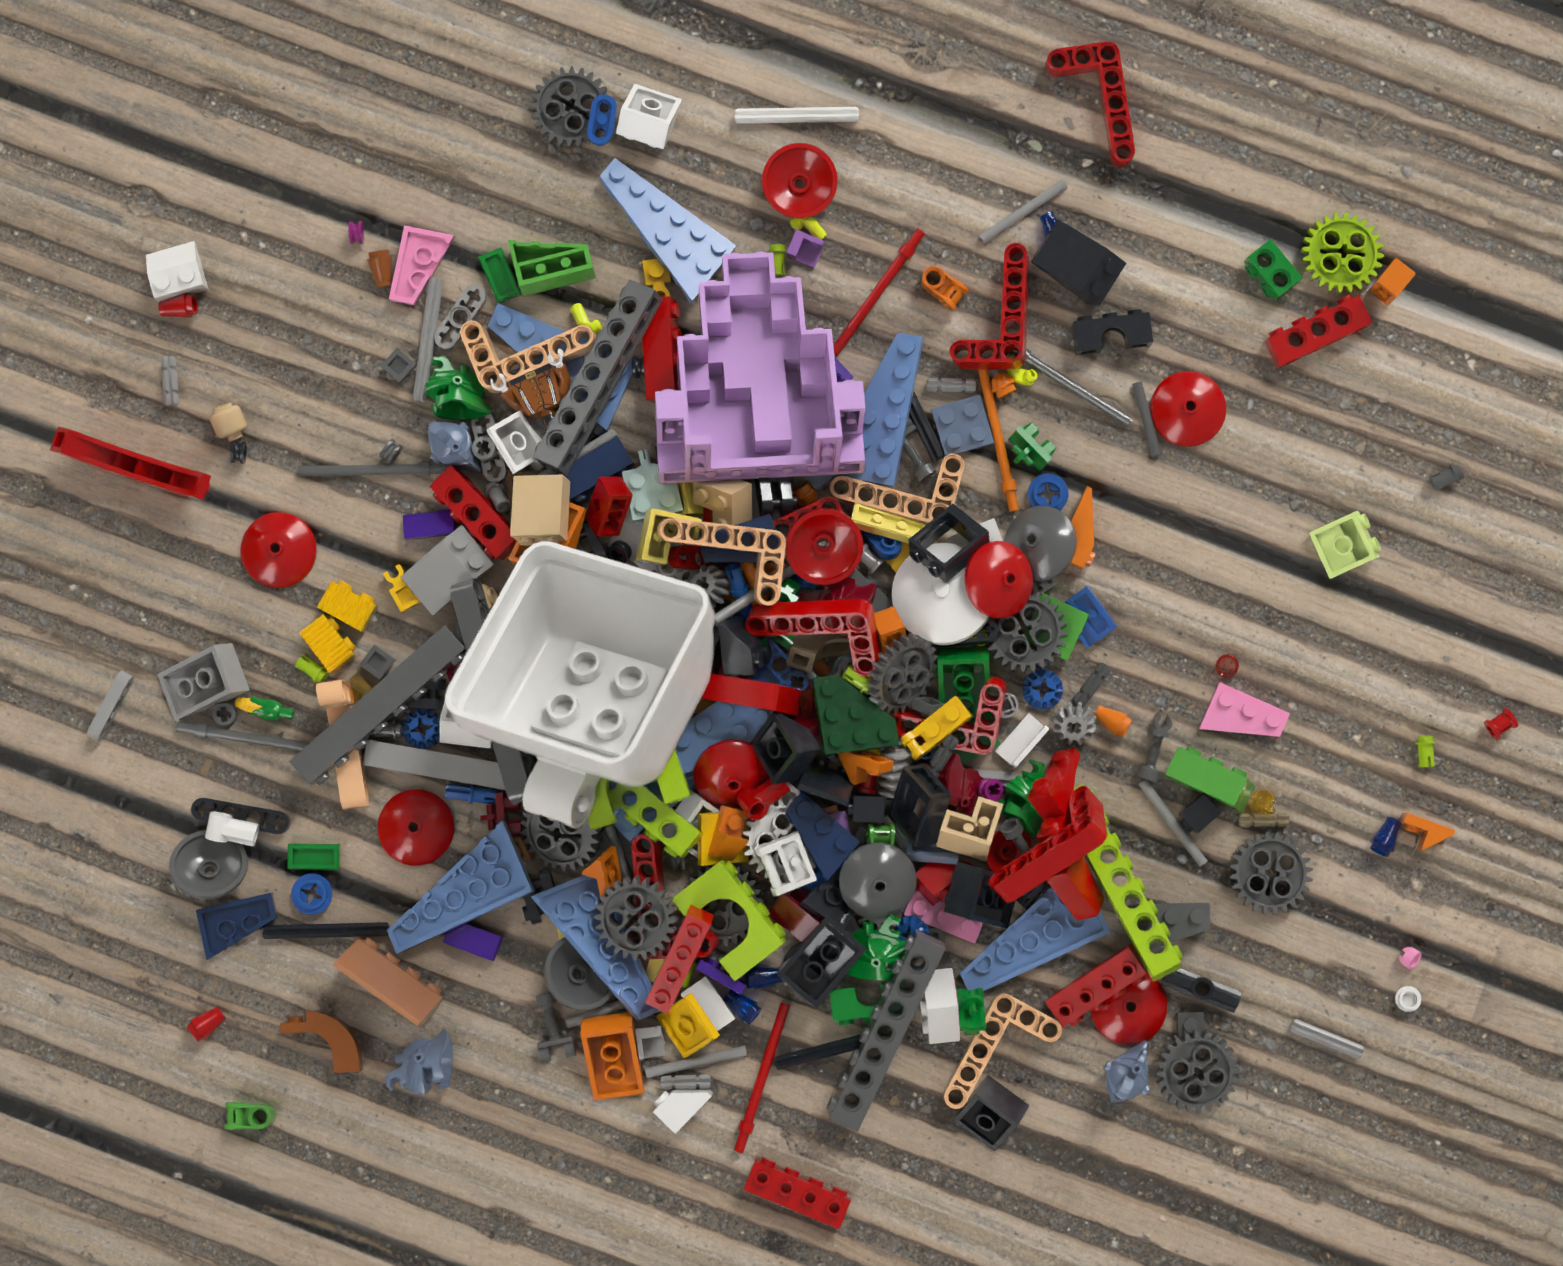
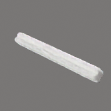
[734,107,859,124]

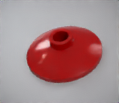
[986,830,1031,872]

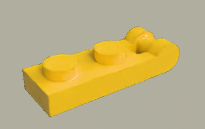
[900,696,973,761]

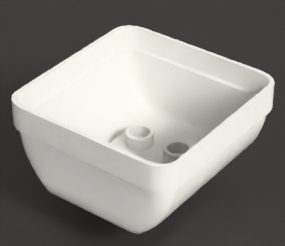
[446,541,715,828]

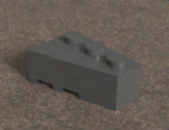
[1129,902,1210,950]

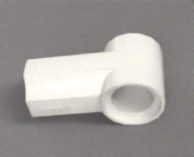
[205,812,259,846]

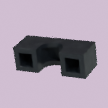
[1072,309,1153,356]

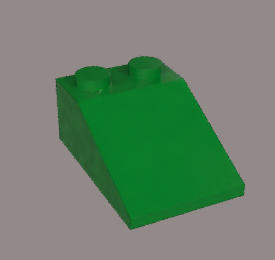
[938,647,991,723]

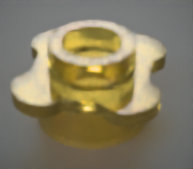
[1250,790,1276,814]

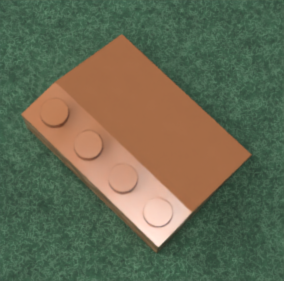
[333,937,445,1026]

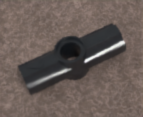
[1161,968,1242,1013]

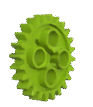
[1300,212,1384,295]

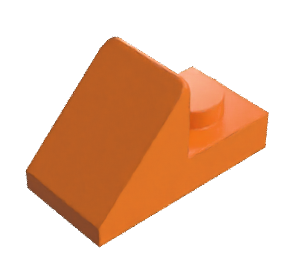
[838,750,894,785]
[708,805,749,861]
[1399,813,1456,851]
[581,845,623,896]

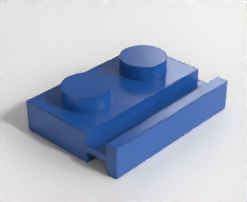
[1064,585,1118,648]

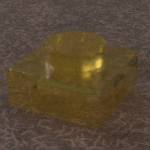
[349,673,372,699]

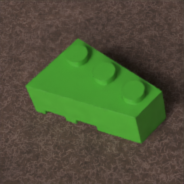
[508,240,596,296]
[1165,746,1255,814]

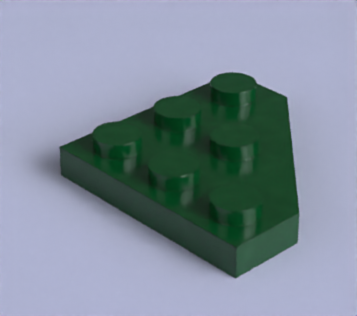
[811,675,899,756]

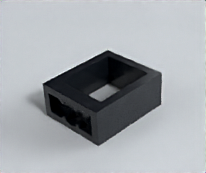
[908,503,990,583]
[888,764,952,847]

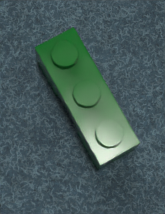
[829,980,907,1026]

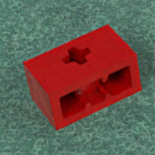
[585,477,633,537]

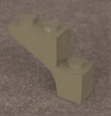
[786,634,866,673]

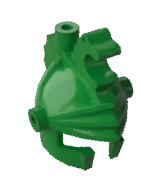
[424,355,493,420]
[999,759,1045,838]
[847,914,905,981]

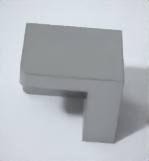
[635,1025,666,1060]

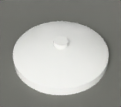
[892,543,989,645]

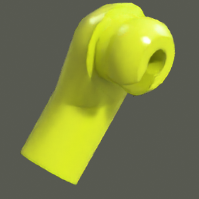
[790,217,827,239]
[570,303,602,336]
[1006,356,1038,386]

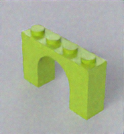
[588,747,692,830]
[672,859,786,981]

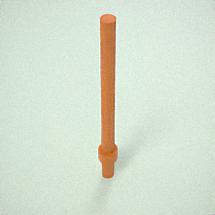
[978,369,1019,512]

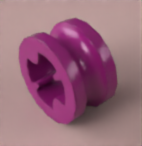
[348,221,364,244]
[978,778,1004,802]

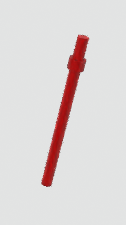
[833,228,925,356]
[734,1002,790,1153]

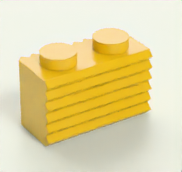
[317,580,379,633]
[299,614,357,674]

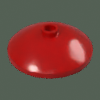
[762,143,838,219]
[1150,371,1226,447]
[785,508,863,585]
[240,512,317,588]
[964,541,1033,618]
[693,739,770,808]
[377,789,454,866]
[1090,972,1167,1045]

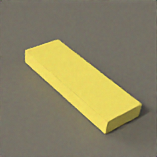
[851,503,928,544]

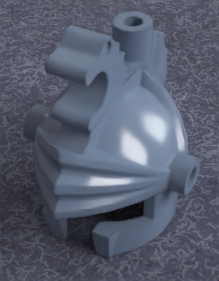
[428,421,483,474]
[384,1029,453,1095]
[1103,1041,1150,1103]

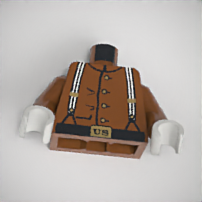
[490,349,571,428]

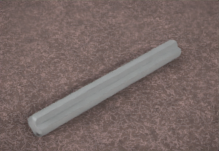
[413,278,443,402]

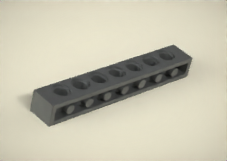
[533,280,663,477]
[827,930,946,1132]

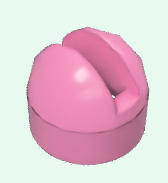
[1399,947,1422,970]

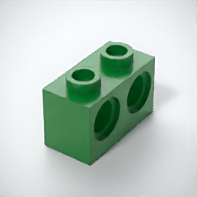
[1244,239,1302,301]

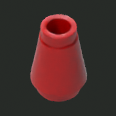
[158,293,198,318]
[186,1007,226,1042]

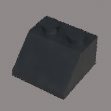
[718,613,772,676]
[750,711,821,784]
[953,1075,1030,1151]

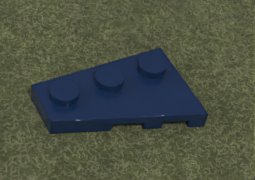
[698,514,787,564]
[784,791,860,881]
[196,893,278,960]

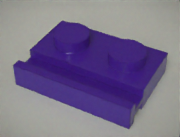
[696,957,746,995]

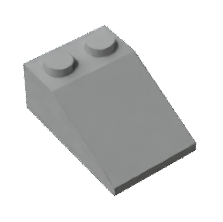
[401,525,494,617]
[157,643,250,721]

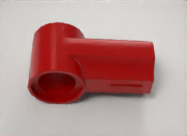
[737,779,791,821]

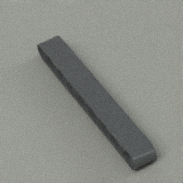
[450,578,534,805]

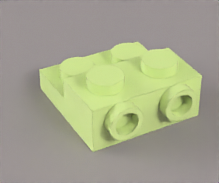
[1309,511,1381,579]

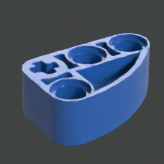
[753,636,809,712]

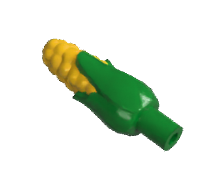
[234,696,295,720]

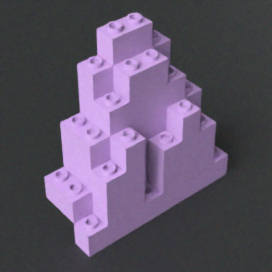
[655,251,866,484]

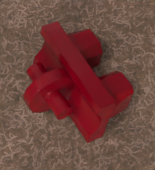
[480,793,523,836]

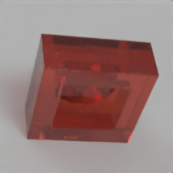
[799,682,816,719]

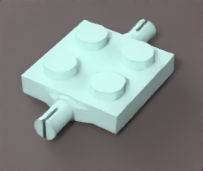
[622,449,683,523]

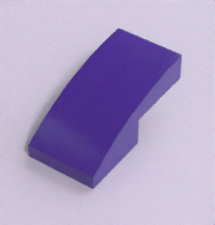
[443,923,503,961]

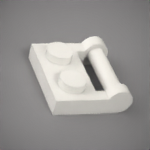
[755,831,817,896]

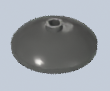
[1004,506,1077,582]
[169,830,248,899]
[839,842,917,919]
[544,937,613,1011]

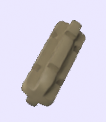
[1238,813,1289,827]

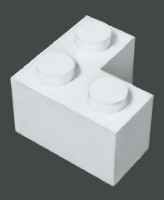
[920,968,960,1044]

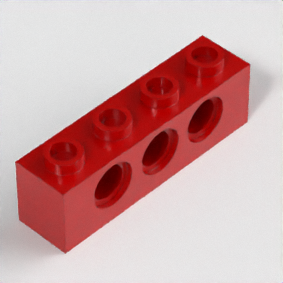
[1264,295,1373,369]
[429,465,517,560]
[645,905,714,1014]

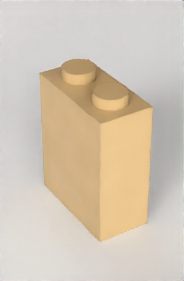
[510,475,570,546]

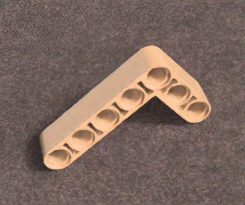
[460,320,597,394]
[830,454,964,523]
[657,518,786,605]
[316,679,369,810]
[943,993,1062,1109]

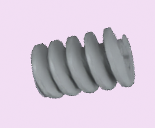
[877,741,913,798]

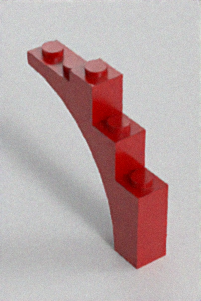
[50,426,211,500]
[1028,748,1105,921]

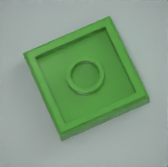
[1024,593,1090,661]

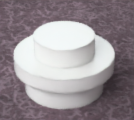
[1395,986,1421,1012]

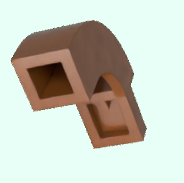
[280,1010,363,1073]

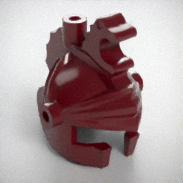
[799,576,877,637]
[925,754,984,817]

